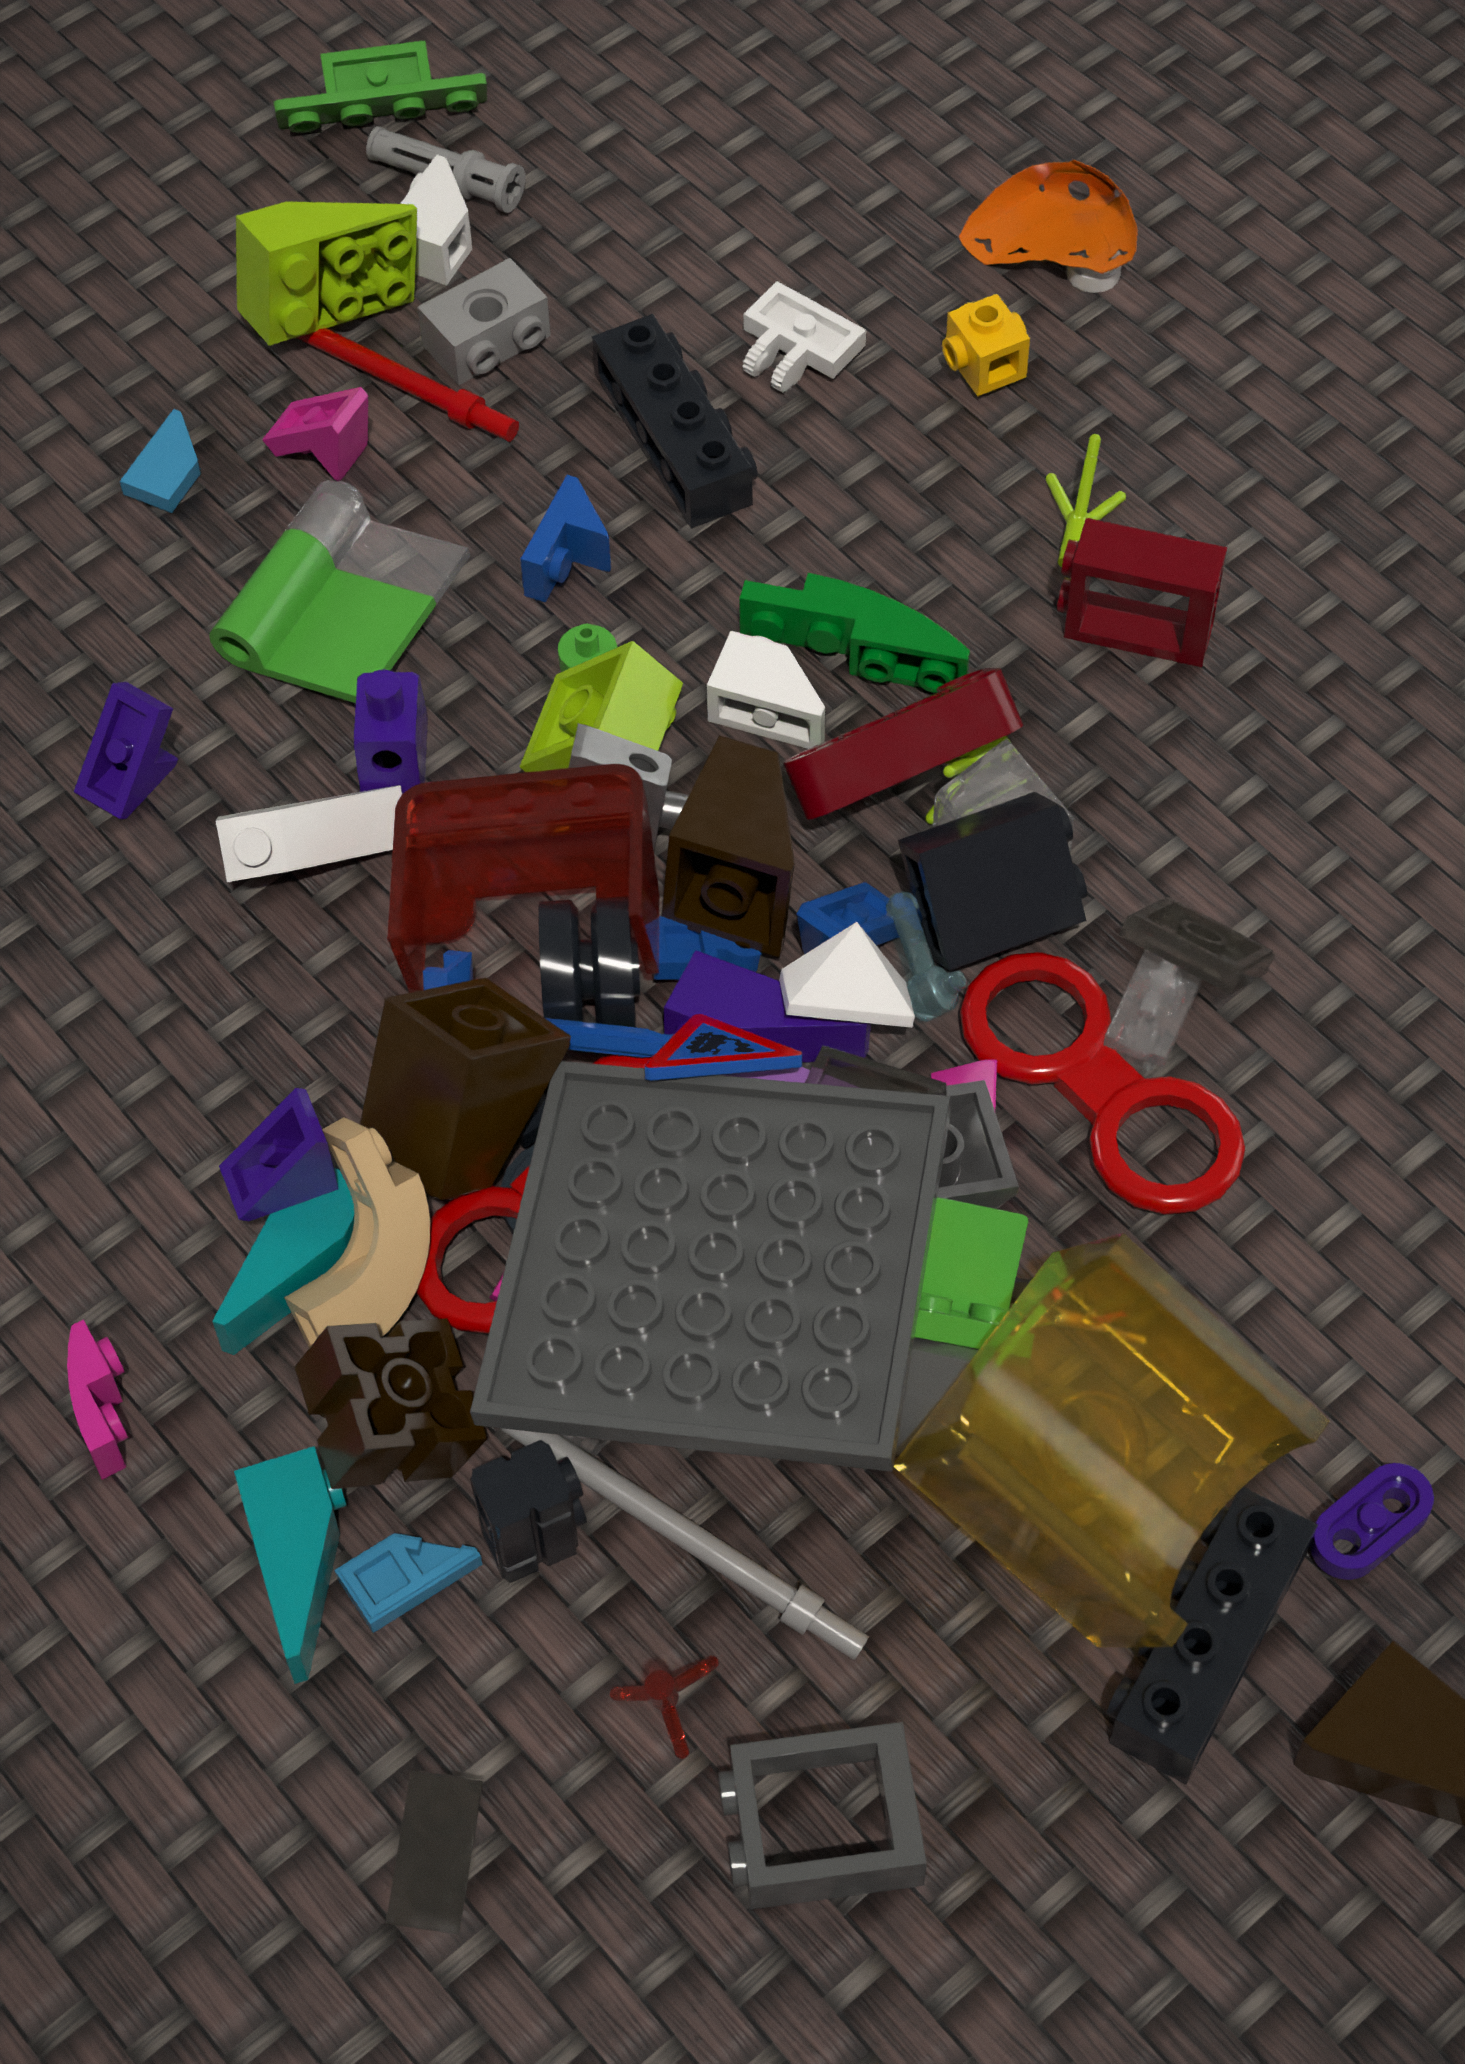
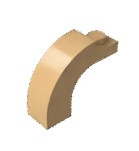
[284,1117,430,1348]

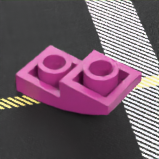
[67,1319,128,1480]

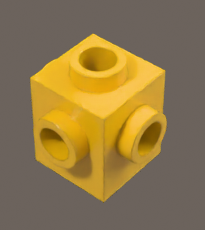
[942,294,1030,396]

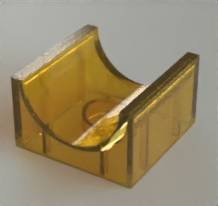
[893,1233,1330,1648]

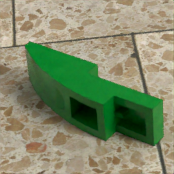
[739,573,970,693]

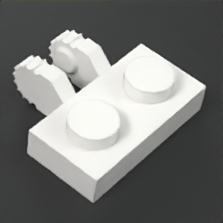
[742,281,866,393]

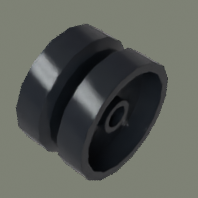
[538,897,641,1027]

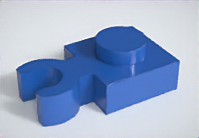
[646,916,761,980]

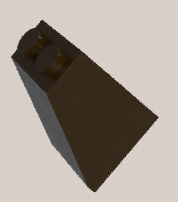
[662,735,795,958]
[360,977,571,1200]

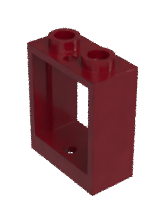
[1057,518,1227,667]

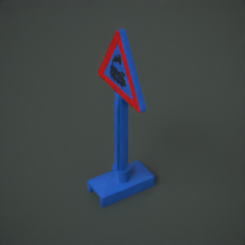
[423,950,802,1080]

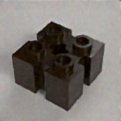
[294,1318,487,1489]

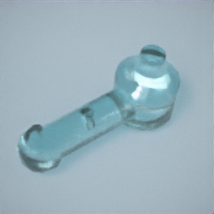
[886,891,967,1022]

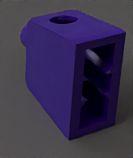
[354,669,428,811]

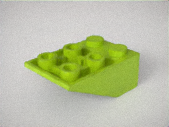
[236,202,417,346]

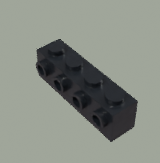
[592,314,758,529]
[1106,1486,1318,1785]

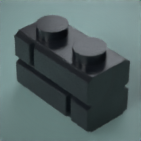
[470,1440,587,1583]

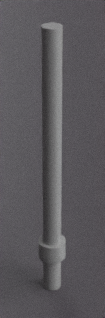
[502,1428,869,1660]

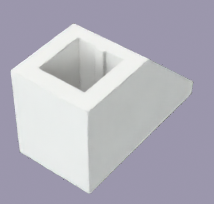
[400,155,472,286]

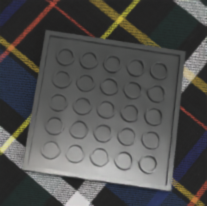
[470,1061,951,1472]

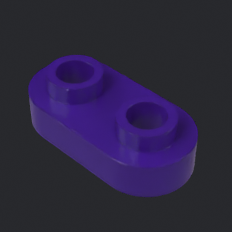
[1310,1463,1434,1580]

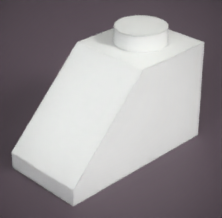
[707,631,825,749]

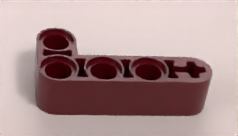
[783,668,1024,820]

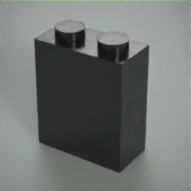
[898,792,1087,971]

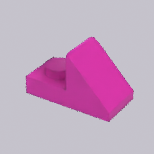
[262,387,368,481]

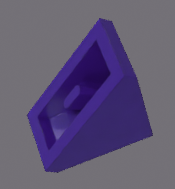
[219,1088,338,1221]

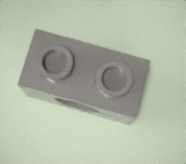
[417,258,551,385]

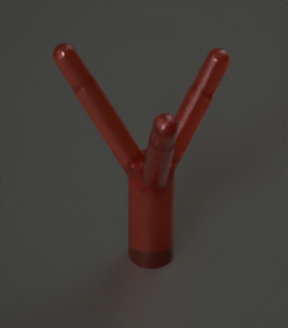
[610,1656,719,1759]

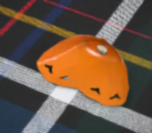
[959,159,1138,274]

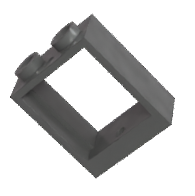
[718,1722,927,1910]

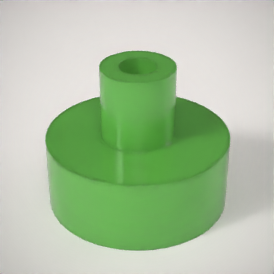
[558,624,617,672]

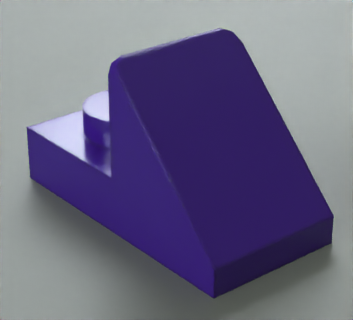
[74,682,178,819]

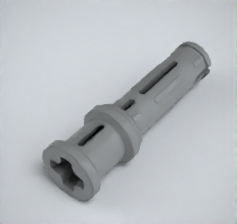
[366,126,525,213]

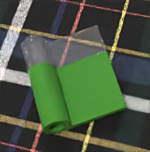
[209,481,471,703]

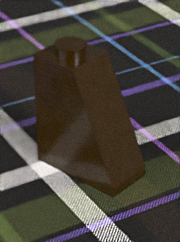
[1294,1640,1465,1826]

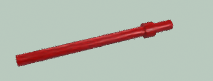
[296,328,519,442]

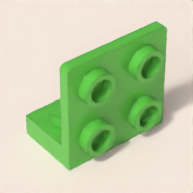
[915,1197,1035,1358]

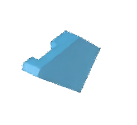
[120,409,201,513]
[335,1533,483,1633]

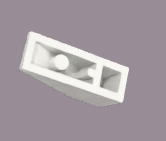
[216,785,411,882]

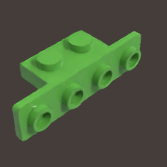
[274,40,487,133]

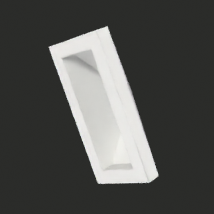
[779,922,915,1028]

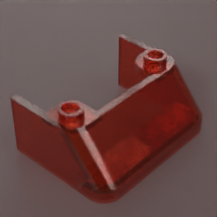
[387,764,660,993]

